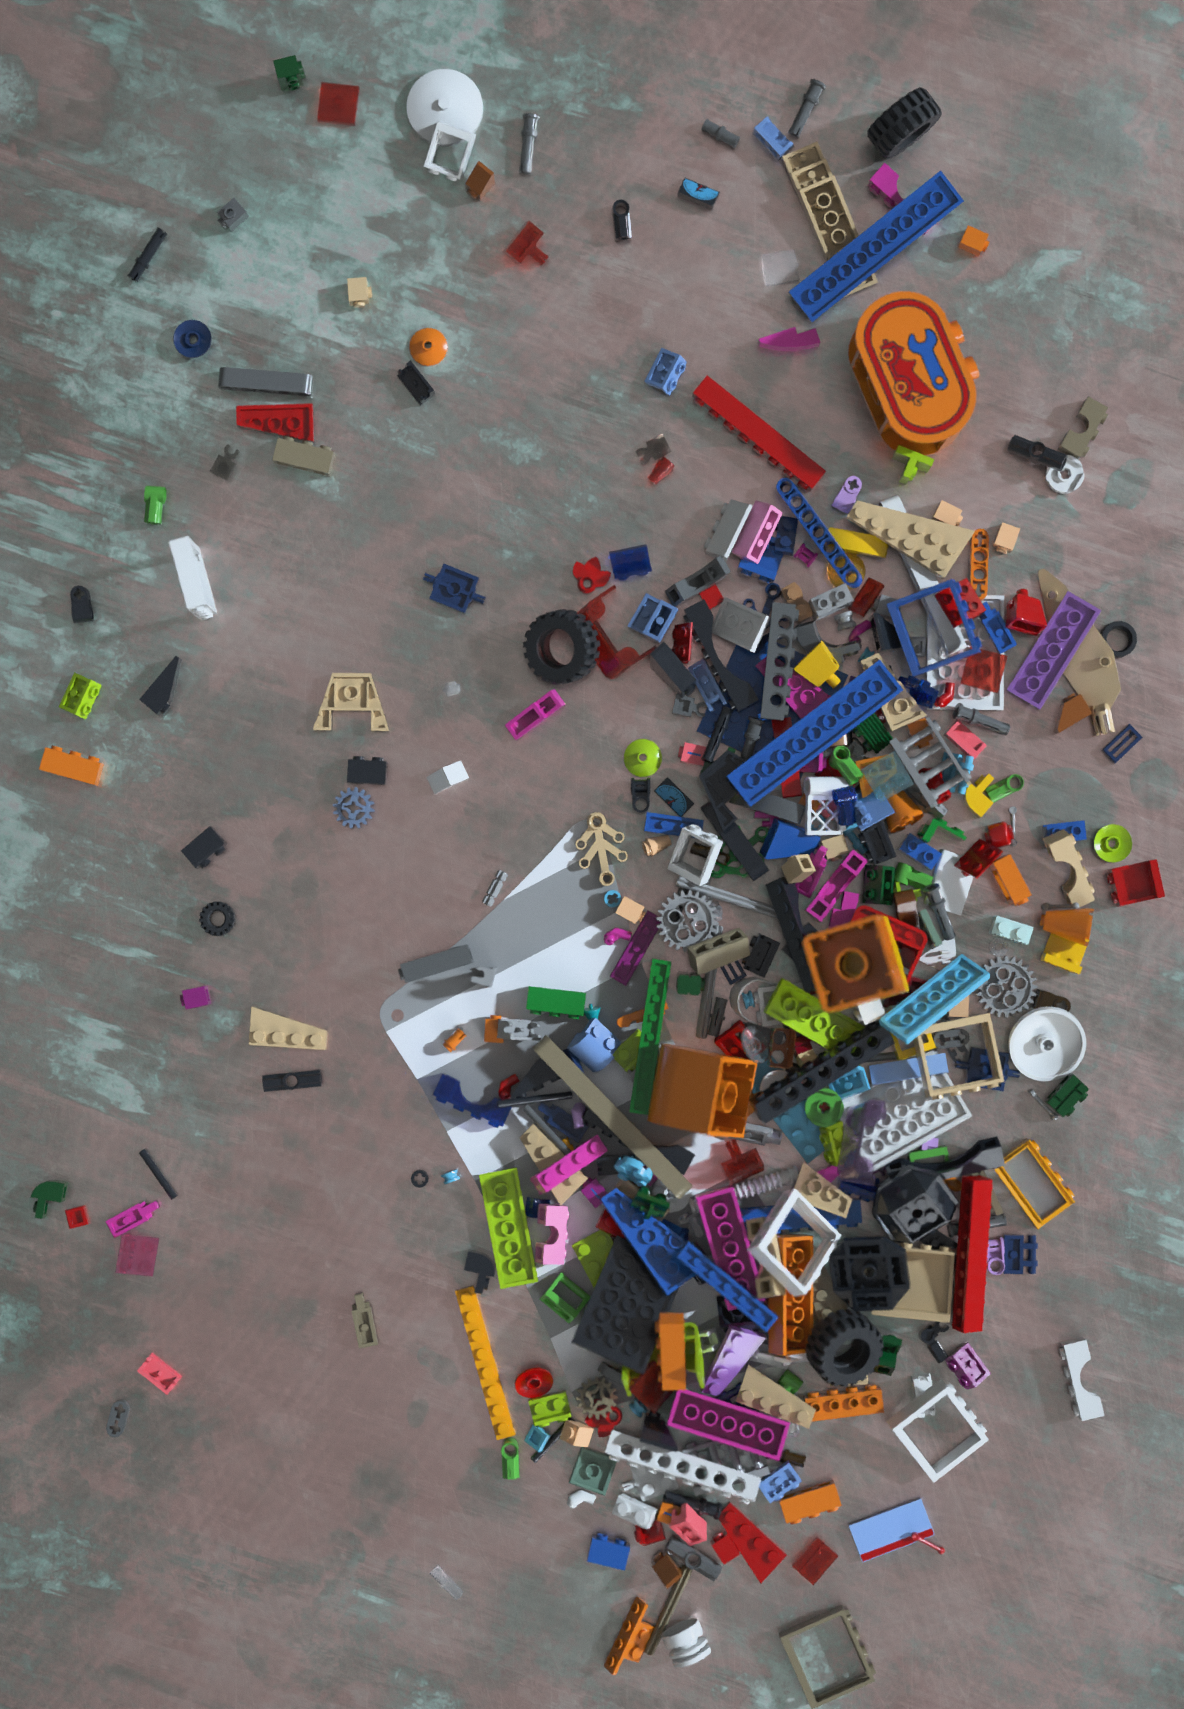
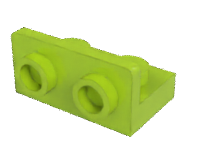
[59,672,101,719]
[613,1029,641,1072]
[819,1120,851,1167]
[528,1390,571,1427]

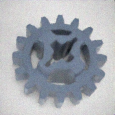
[333,787,375,829]

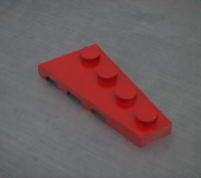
[236,403,314,443]

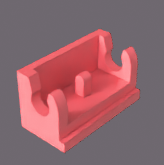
[944,719,987,760]
[137,1353,182,1395]
[670,1503,707,1546]

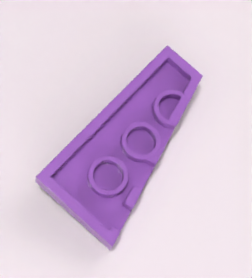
[700,1325,766,1396]

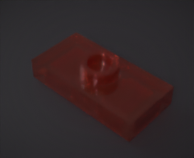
[848,577,885,618]

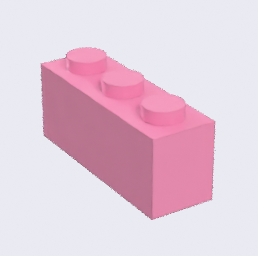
[731,500,783,564]

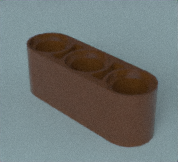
[893,888,920,929]

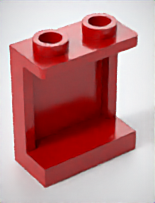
[1107,859,1165,907]

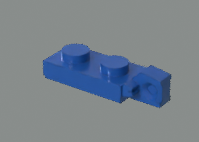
[979,601,1017,655]

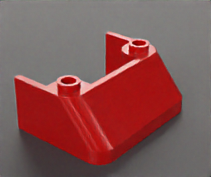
[850,905,927,983]

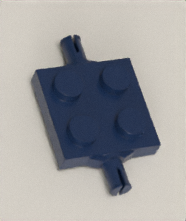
[423,564,486,614]
[955,1047,1020,1091]

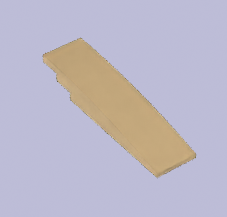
[781,142,878,297]

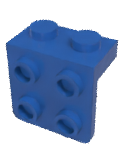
[737,545,783,584]

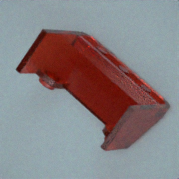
[577,585,657,680]

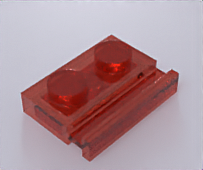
[792,1536,838,1586]

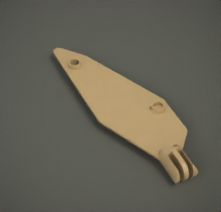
[1038,569,1121,736]

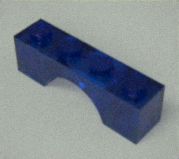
[433,1073,512,1128]

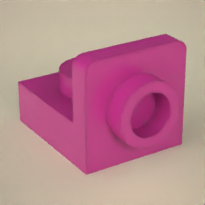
[799,752,826,773]

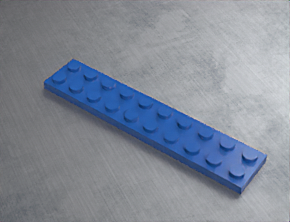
[788,170,964,323]
[726,660,903,807]

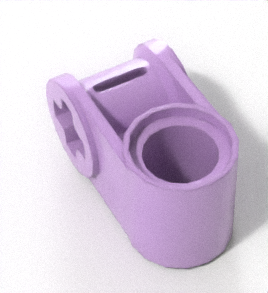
[832,476,862,514]
[986,1237,1005,1275]

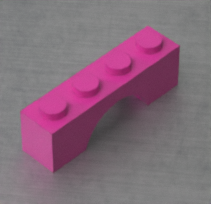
[868,163,929,235]
[804,849,868,922]
[529,1134,608,1195]

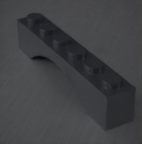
[683,599,759,713]
[765,877,817,993]
[583,1107,695,1175]
[885,1136,1005,1180]

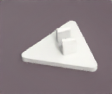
[919,938,956,971]

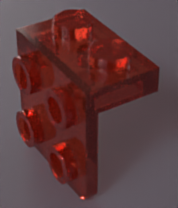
[629,1360,675,1414]

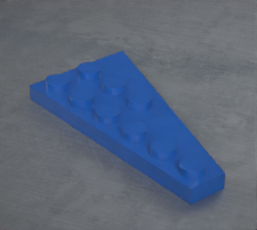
[600,1188,711,1296]

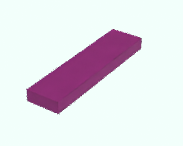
[609,910,661,986]

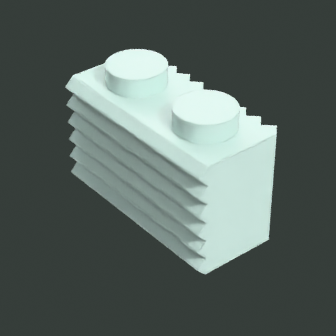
[988,916,1033,945]

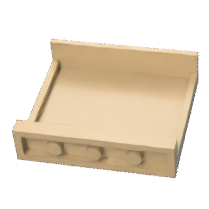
[871,1242,955,1323]

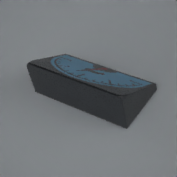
[677,178,720,210]
[654,777,694,817]

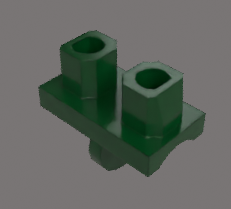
[630,1186,670,1220]

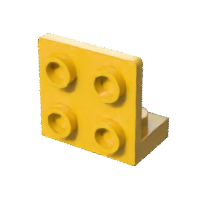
[1040,933,1089,974]

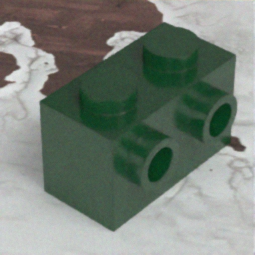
[273,55,306,91]
[862,865,895,905]

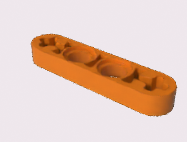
[969,528,989,602]

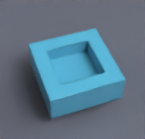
[524,1425,551,1452]

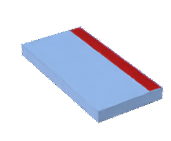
[848,1498,935,1562]

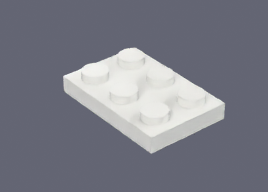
[712,597,771,653]

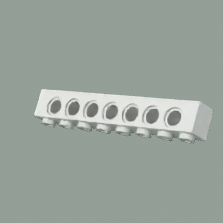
[605,1430,761,1504]

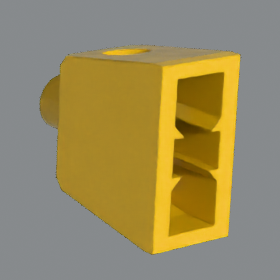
[794,640,841,689]

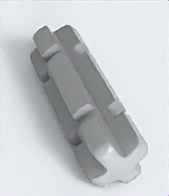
[482,870,508,907]

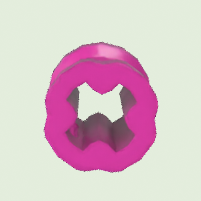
[793,543,818,568]

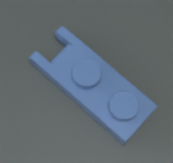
[688,658,728,713]

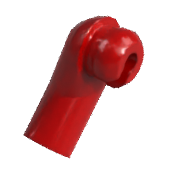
[933,682,955,708]
[498,1074,520,1100]

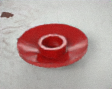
[515,1368,553,1398]

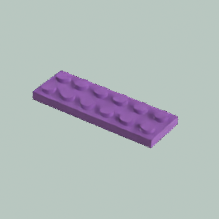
[1007,591,1101,710]

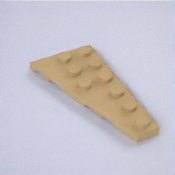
[846,500,975,580]

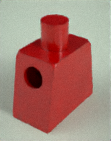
[1006,589,1047,636]

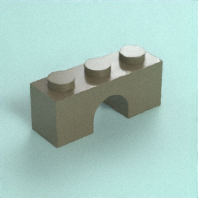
[1057,396,1108,459]

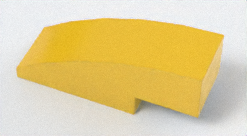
[827,527,889,558]

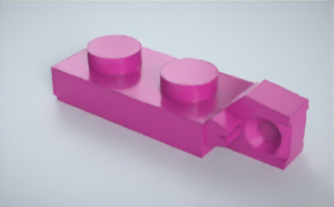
[795,845,828,898]
[105,1201,160,1238]

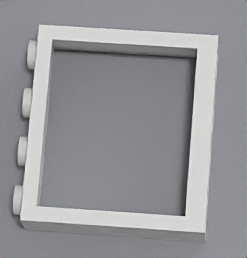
[169,536,217,620]
[747,1189,841,1297]
[887,1378,989,1482]

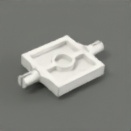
[622,1456,686,1502]

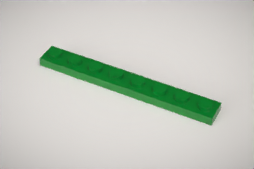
[629,959,671,1115]

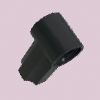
[612,199,632,240]

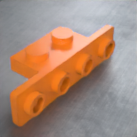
[604,1597,655,1675]

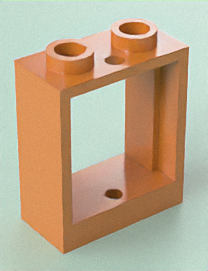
[989,854,1031,906]

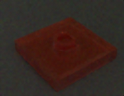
[317,82,360,126]
[960,646,1007,694]

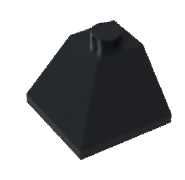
[869,612,902,654]
[716,1296,759,1333]
[639,1411,678,1452]

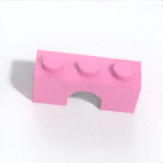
[535,1204,569,1265]

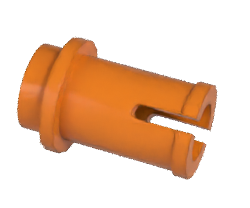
[442,1028,467,1052]

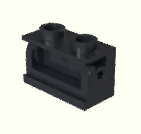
[347,756,388,785]
[858,821,897,865]
[181,826,227,869]
[741,933,780,978]

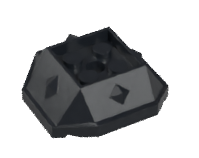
[872,1165,959,1243]
[829,1236,911,1311]

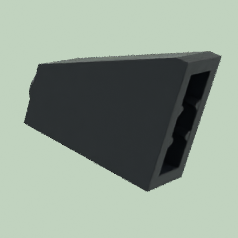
[650,642,696,698]

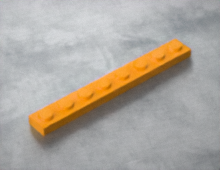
[455,1285,515,1440]

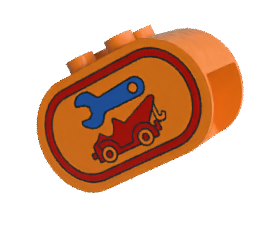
[848,291,979,456]

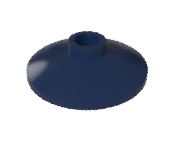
[173,320,212,358]

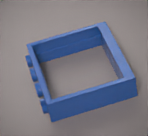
[887,579,982,677]

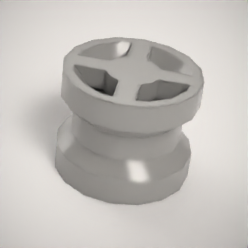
[834,611,857,631]

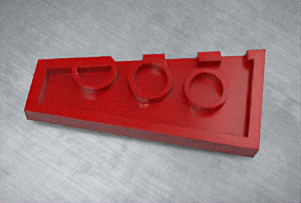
[719,1501,787,1584]

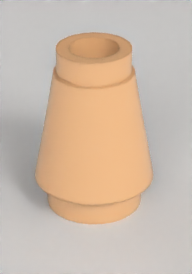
[642,835,672,857]

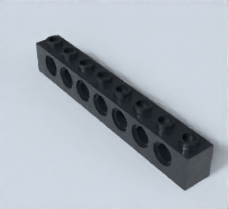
[749,1020,895,1124]

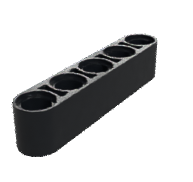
[700,801,769,882]

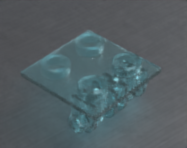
[861,751,914,803]

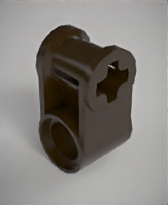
[1032,989,1071,1012]

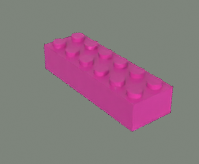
[695,1185,766,1311]
[666,1389,790,1461]

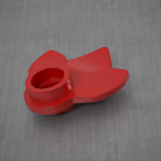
[573,557,611,594]
[584,1398,623,1437]

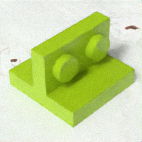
[892,445,934,485]

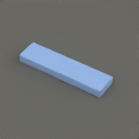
[869,1053,949,1086]

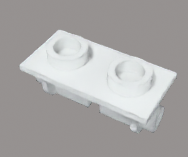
[750,1343,791,1370]

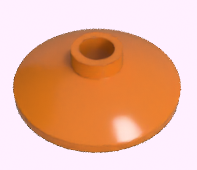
[409,328,447,366]

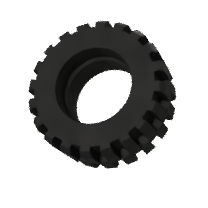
[867,87,942,159]
[523,609,600,685]
[806,1309,883,1387]

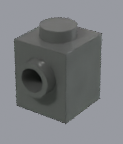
[217,198,249,232]

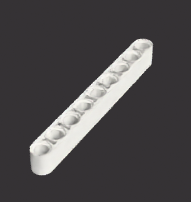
[879,495,966,655]

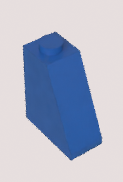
[760,817,820,859]

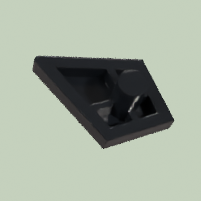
[920,1230,958,1249]

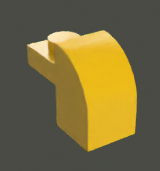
[963,773,994,818]

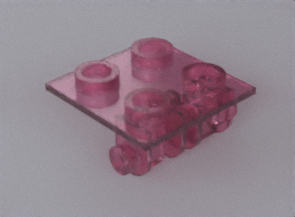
[115,1233,159,1276]

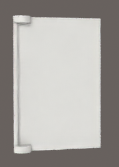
[924,849,973,916]

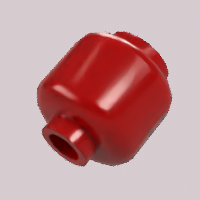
[984,821,1014,848]

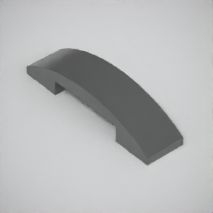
[729,793,806,825]

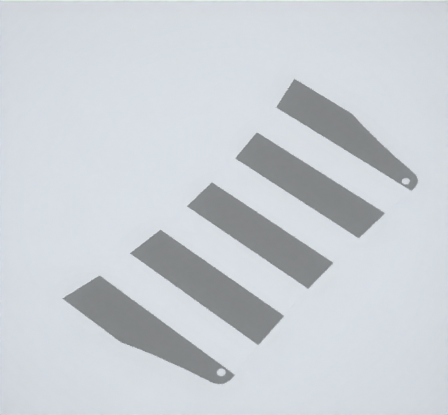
[380,819,855,1408]

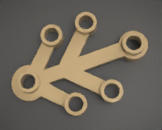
[575,812,628,886]

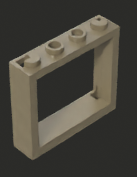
[779,1605,876,1709]

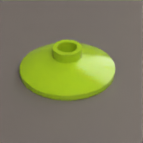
[624,739,662,777]
[1094,824,1132,863]

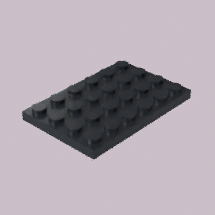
[571,1235,679,1375]

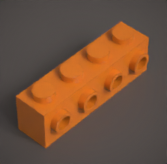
[656,1313,687,1390]
[803,1384,884,1422]

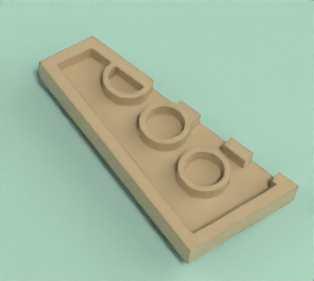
[860,653,927,731]
[249,1006,327,1050]
[520,1123,588,1206]
[736,1364,816,1429]

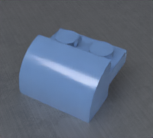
[628,593,678,643]
[567,1018,621,1072]

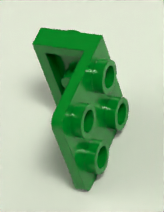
[917,817,967,843]

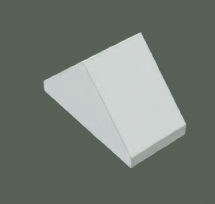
[426,761,469,795]

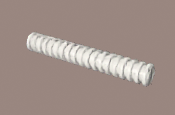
[689,1165,799,1215]

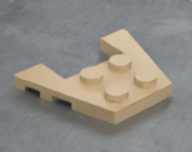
[313,673,389,731]

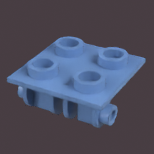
[843,788,895,831]

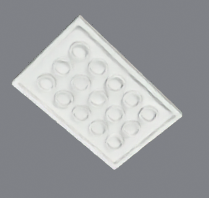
[926,595,1004,711]
[840,1050,972,1173]

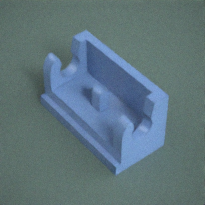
[753,116,794,161]

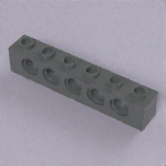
[760,602,799,721]

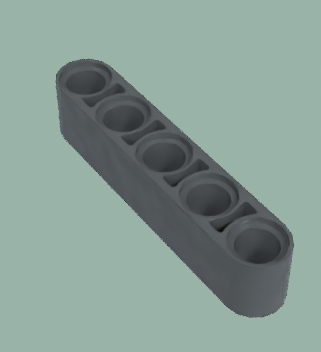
[218,367,313,396]

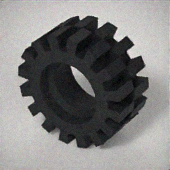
[199,901,236,936]

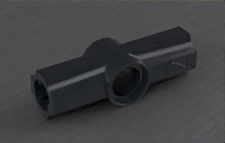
[1008,435,1068,472]
[262,1070,322,1092]

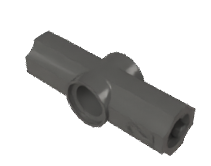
[664,1536,723,1581]

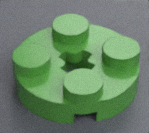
[804,1088,844,1127]

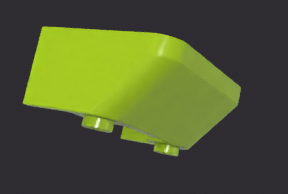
[622,1322,705,1396]

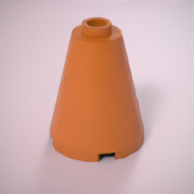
[879,779,924,833]
[1040,908,1094,947]

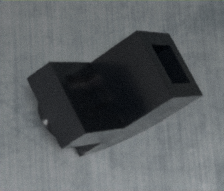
[464,1249,495,1294]

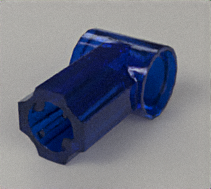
[832,785,857,826]

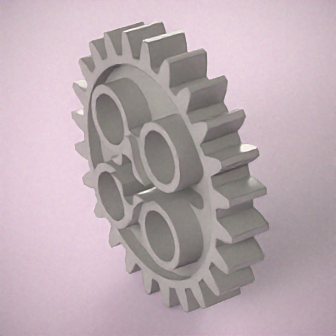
[656,889,719,952]
[975,956,1038,1018]

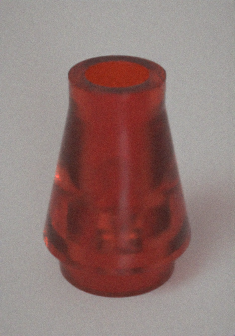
[648,456,675,485]

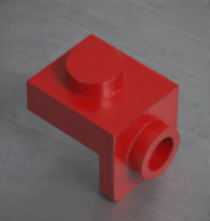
[634,1521,666,1546]

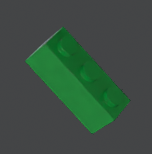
[526,986,586,1019]

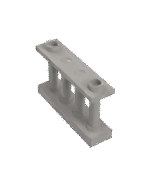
[889,717,972,809]
[682,1440,770,1496]

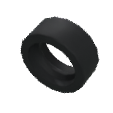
[1100,621,1137,658]

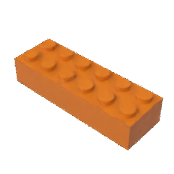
[768,1234,813,1356]

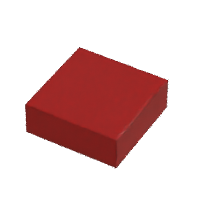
[699,584,724,610]
[65,1205,89,1229]

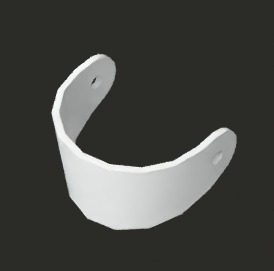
[729,977,774,1025]

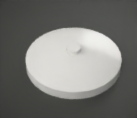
[407,69,483,147]
[1008,1007,1086,1081]

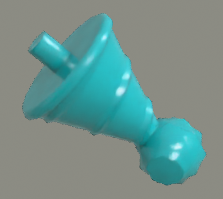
[584,1004,601,1021]

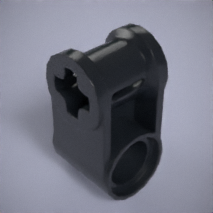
[70,585,94,623]
[631,777,650,815]

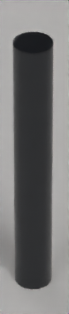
[139,1149,178,1200]
[531,1416,576,1463]

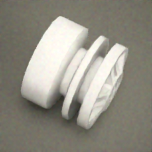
[661,1618,711,1668]

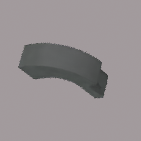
[665,556,731,607]
[795,620,862,663]

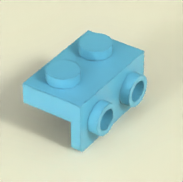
[828,1066,870,1100]

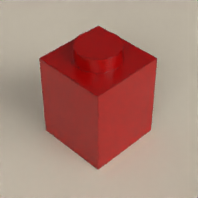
[710,1531,740,1565]

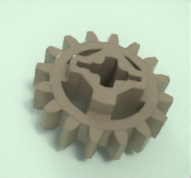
[576,1376,618,1420]

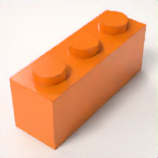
[39,745,104,786]
[779,1480,842,1524]

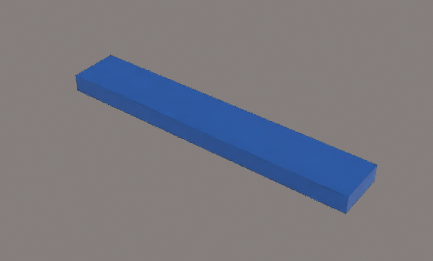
[676,1241,778,1332]

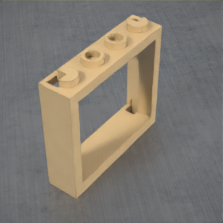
[913,1013,1004,1100]

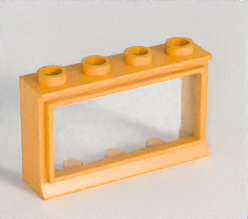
[994,1138,1075,1229]

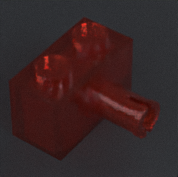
[503,221,549,266]
[721,1139,764,1185]

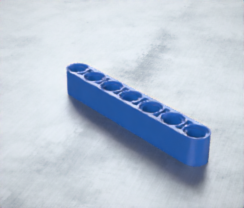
[776,478,862,588]

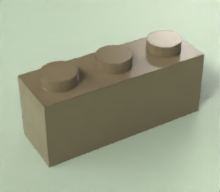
[272,436,335,477]
[687,928,750,976]

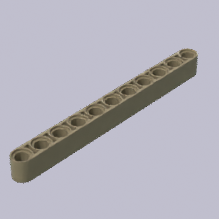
[532,1035,693,1200]

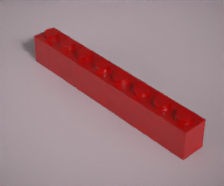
[692,375,826,492]
[952,1175,993,1333]

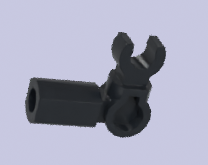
[919,1321,950,1363]

